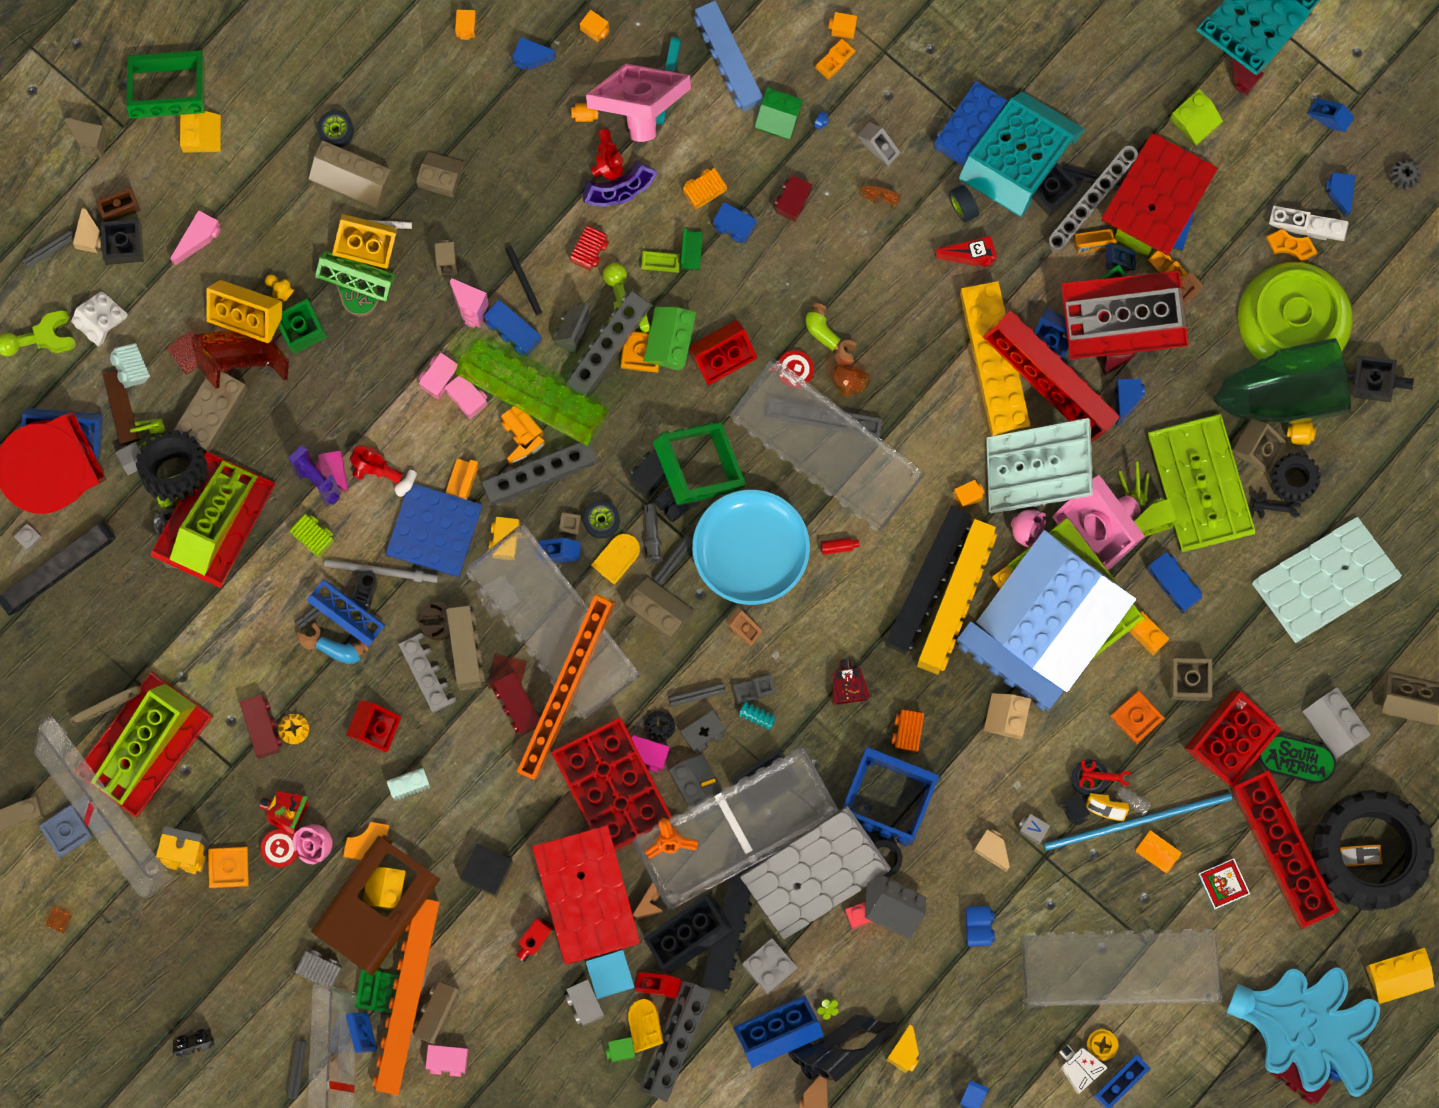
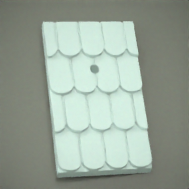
[987,418,1093,513]
[1252,517,1402,643]

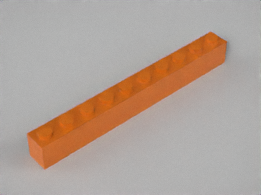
[517,594,616,780]
[372,899,440,1096]

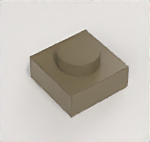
[559,513,581,535]

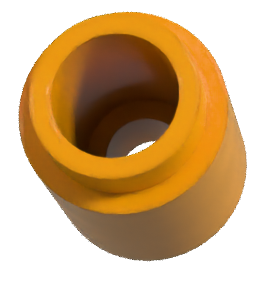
[571,103,598,122]

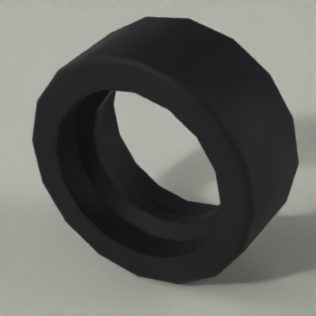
[874,839,903,877]

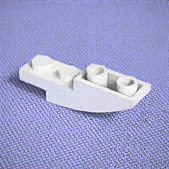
[1269,206,1349,241]

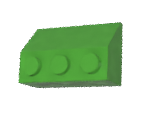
[643,307,696,371]

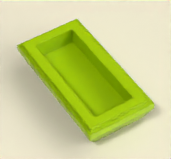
[641,251,680,273]

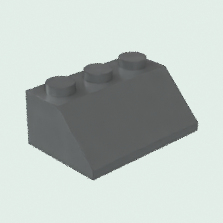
[865,876,926,939]

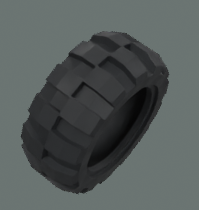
[1312,790,1435,911]

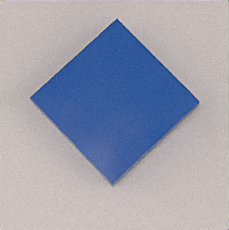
[346,1013,377,1053]

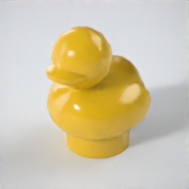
[265,275,294,302]

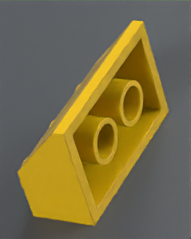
[332,214,397,269]
[1366,948,1434,1004]

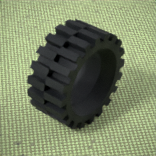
[136,430,208,502]

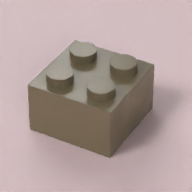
[1171,658,1212,701]

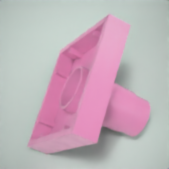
[586,64,691,142]
[1052,475,1145,571]

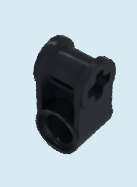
[351,572,378,611]

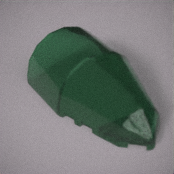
[1213,338,1351,425]

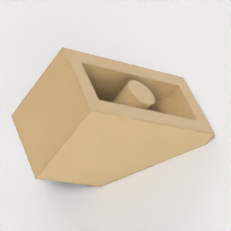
[73,208,102,253]
[974,829,1010,872]

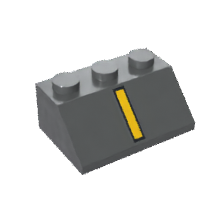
[669,754,731,823]

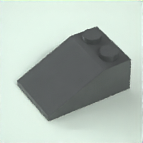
[553,304,591,354]

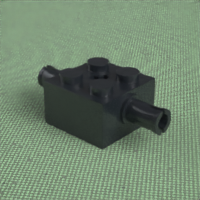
[1336,356,1414,402]

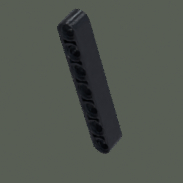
[0,522,116,616]

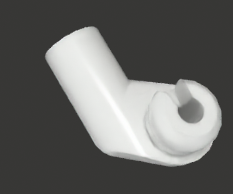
[395,470,417,497]

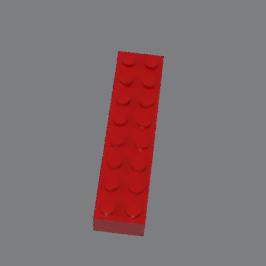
[982,311,1120,442]
[1231,770,1339,930]

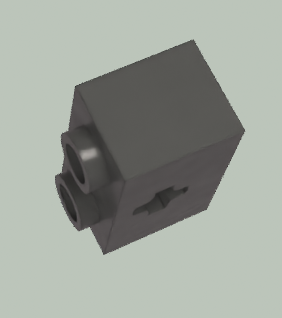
[681,710,726,753]

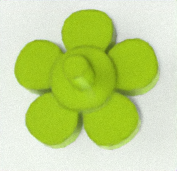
[817,999,839,1020]

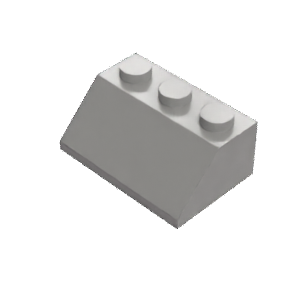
[1302,687,1370,760]

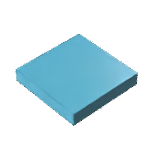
[586,950,635,1000]

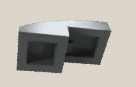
[732,675,777,705]

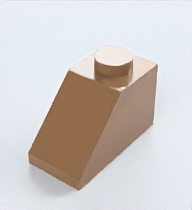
[799,1076,828,1108]

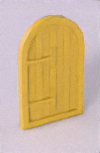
[591,534,640,585]
[628,999,664,1053]

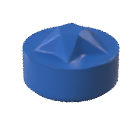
[814,110,829,130]

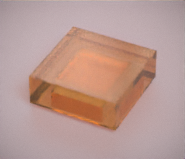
[45,907,72,934]

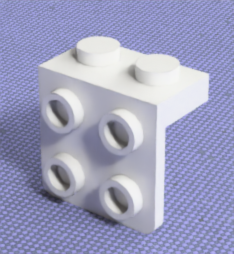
[71,292,127,346]

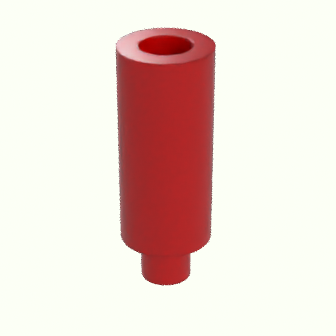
[821,537,860,555]

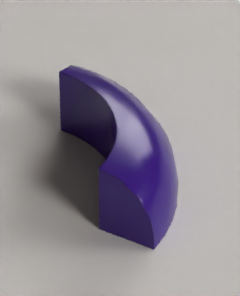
[583,160,658,207]

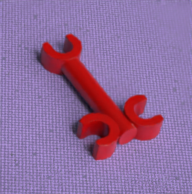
[1079,760,1131,789]

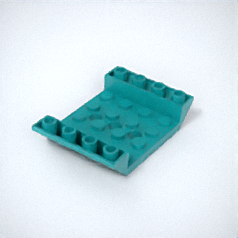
[1197,0,1320,75]
[959,92,1085,217]

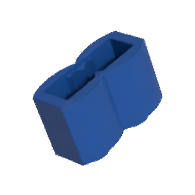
[966,906,995,947]

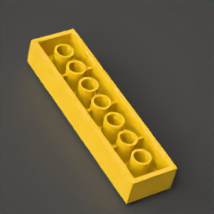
[960,281,1031,437]
[917,519,997,675]

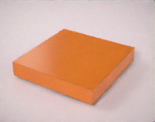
[1110,690,1165,745]

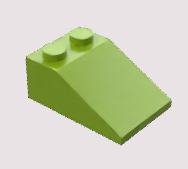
[1134,498,1177,537]

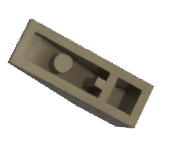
[0,797,45,832]

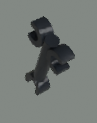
[1250,490,1301,519]

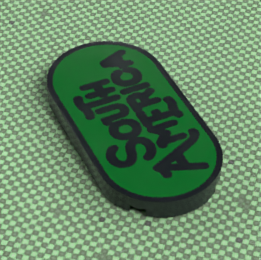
[1259,735,1336,784]

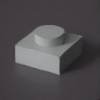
[14,523,42,551]

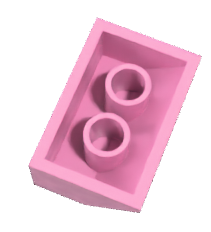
[450,278,490,328]

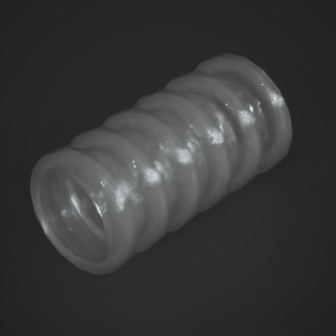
[1115,786,1152,816]

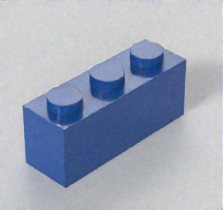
[484,300,542,357]
[1147,552,1202,614]
[1093,1054,1151,1108]

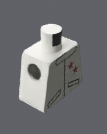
[1059,1045,1107,1094]

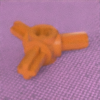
[645,817,698,858]

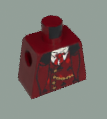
[833,659,870,706]

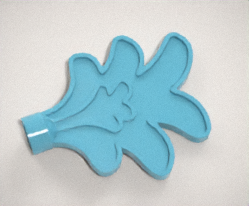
[1226,968,1380,1097]

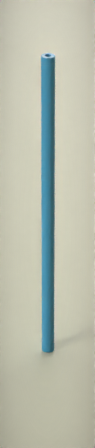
[1044,793,1232,851]

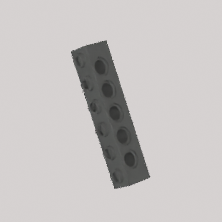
[566,291,653,398]
[482,439,598,507]
[639,981,711,1102]

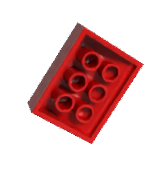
[1184,690,1281,788]

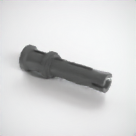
[644,504,663,563]

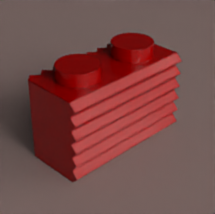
[570,225,609,271]

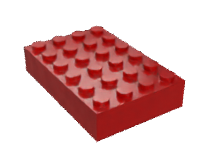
[551,717,674,853]

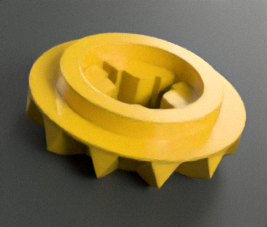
[278,714,309,744]
[1087,1029,1118,1061]

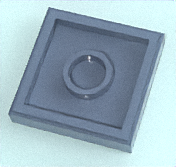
[39,804,93,858]

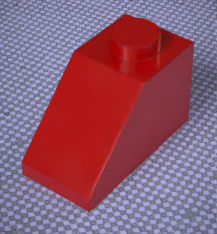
[634,972,681,998]

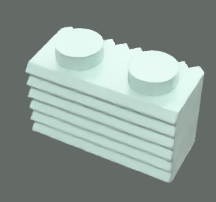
[110,343,150,388]
[387,768,430,801]

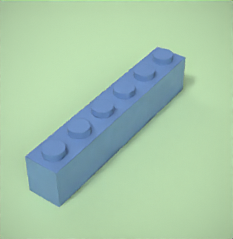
[693,1,763,112]
[956,621,1064,712]

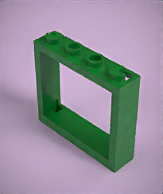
[126,50,205,119]
[653,422,746,505]

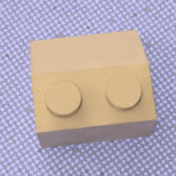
[984,693,1031,740]

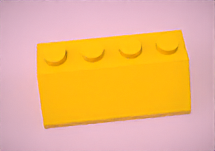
[207,280,282,343]

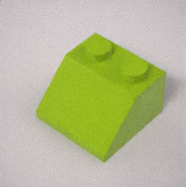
[1170,89,1223,146]

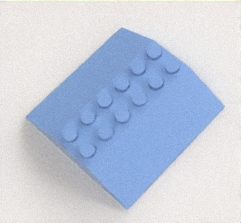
[976,530,1137,692]

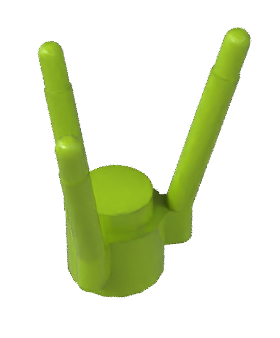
[130,418,165,448]
[1118,461,1150,507]

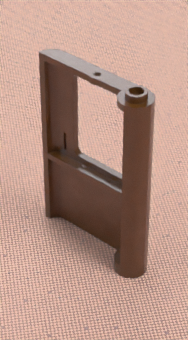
[311,835,440,976]

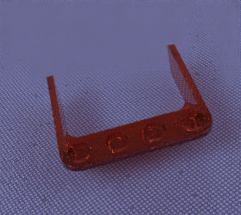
[192,330,289,389]

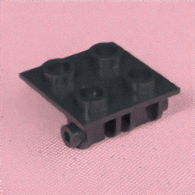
[172,1029,215,1057]

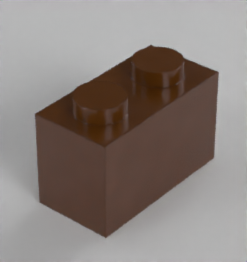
[96,188,141,222]

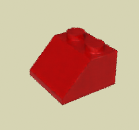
[346,700,401,753]

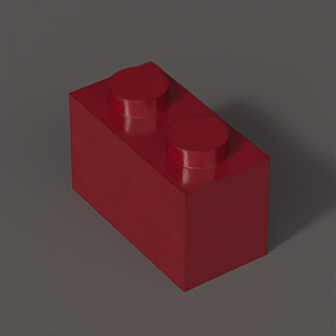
[774,175,812,222]

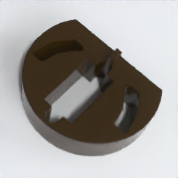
[419,601,450,641]

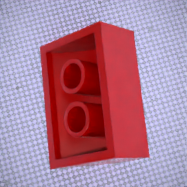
[688,320,758,386]

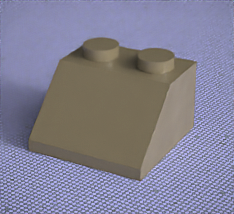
[65,118,108,159]
[416,152,465,198]
[1233,419,1287,475]

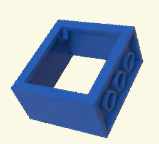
[842,747,939,847]

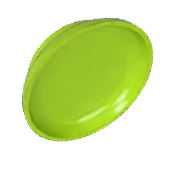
[1237,262,1353,374]

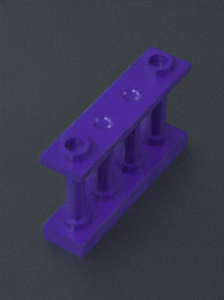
[288,445,341,507]

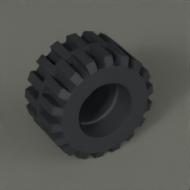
[1270,452,1321,503]

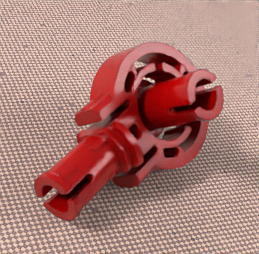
[591,129,624,181]
[349,446,403,484]

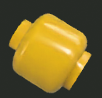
[1287,420,1316,445]

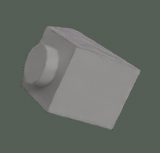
[857,122,901,166]

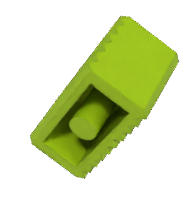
[289,513,334,558]

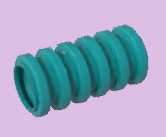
[739,701,776,731]

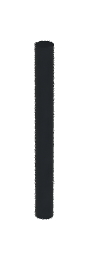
[505,246,543,316]

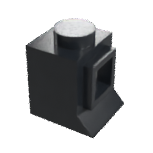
[1058,793,1090,826]

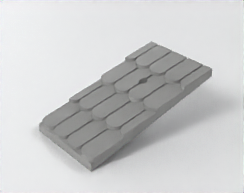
[740,806,891,939]

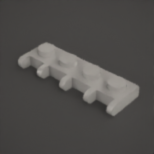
[399,633,457,713]

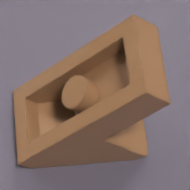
[1181,272,1204,305]
[726,608,763,646]
[633,882,663,919]

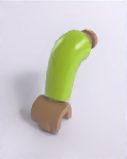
[805,303,857,366]

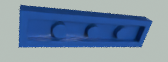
[307,578,385,647]

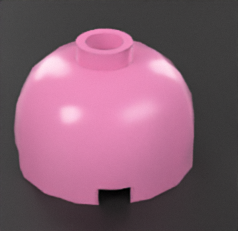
[1011,509,1046,548]
[293,824,333,864]

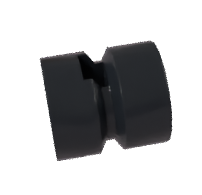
[654,487,690,523]

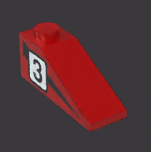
[935,236,997,267]

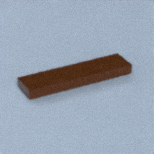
[103,370,139,445]

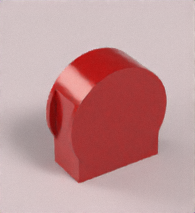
[0,411,107,514]

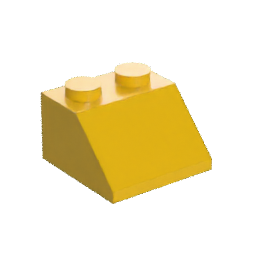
[180,111,221,153]
[363,867,407,911]
[887,1025,919,1073]

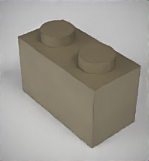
[435,240,458,276]

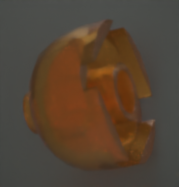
[832,364,871,397]

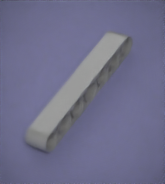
[1048,146,1138,252]

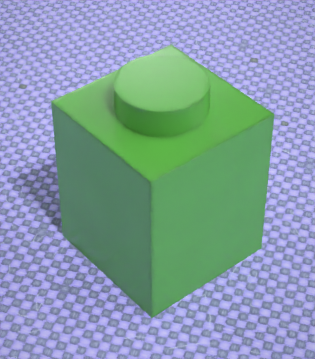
[605,1037,635,1063]

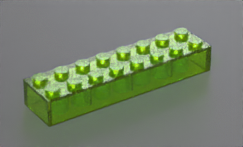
[455,338,609,446]

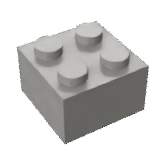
[742,939,798,996]

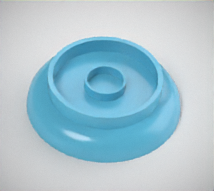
[692,490,810,605]

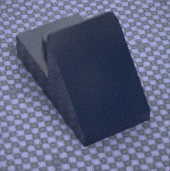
[1105,244,1136,270]

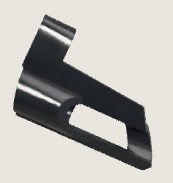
[788,1015,898,1082]

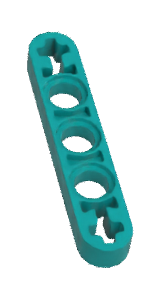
[656,37,681,125]

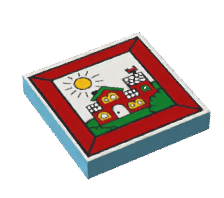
[1198,859,1250,910]

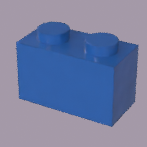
[713,202,757,244]

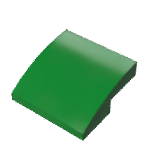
[355,969,400,1014]

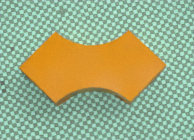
[1266,229,1317,262]
[343,822,390,860]

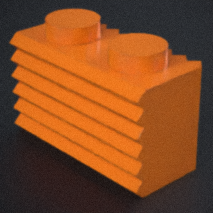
[892,710,924,753]

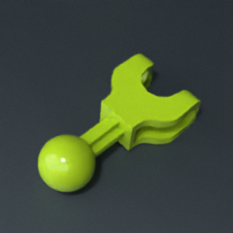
[603,263,650,333]
[0,311,76,357]

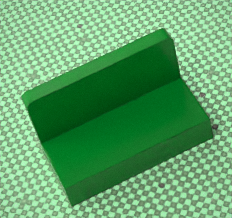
[681,227,703,271]

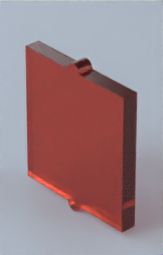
[167,331,211,375]
[488,655,527,689]

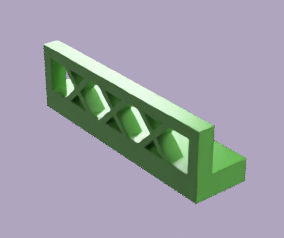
[315,250,396,302]

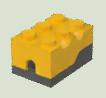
[156,826,209,874]

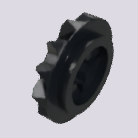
[644,710,675,741]

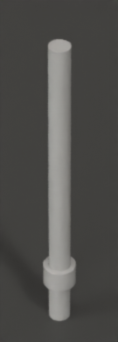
[324,559,439,583]

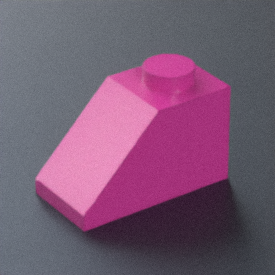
[316,451,348,492]
[632,735,670,773]

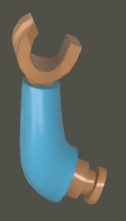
[297,623,368,664]

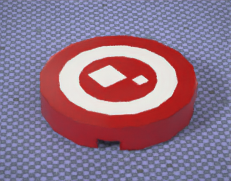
[776,350,814,389]
[260,829,299,868]

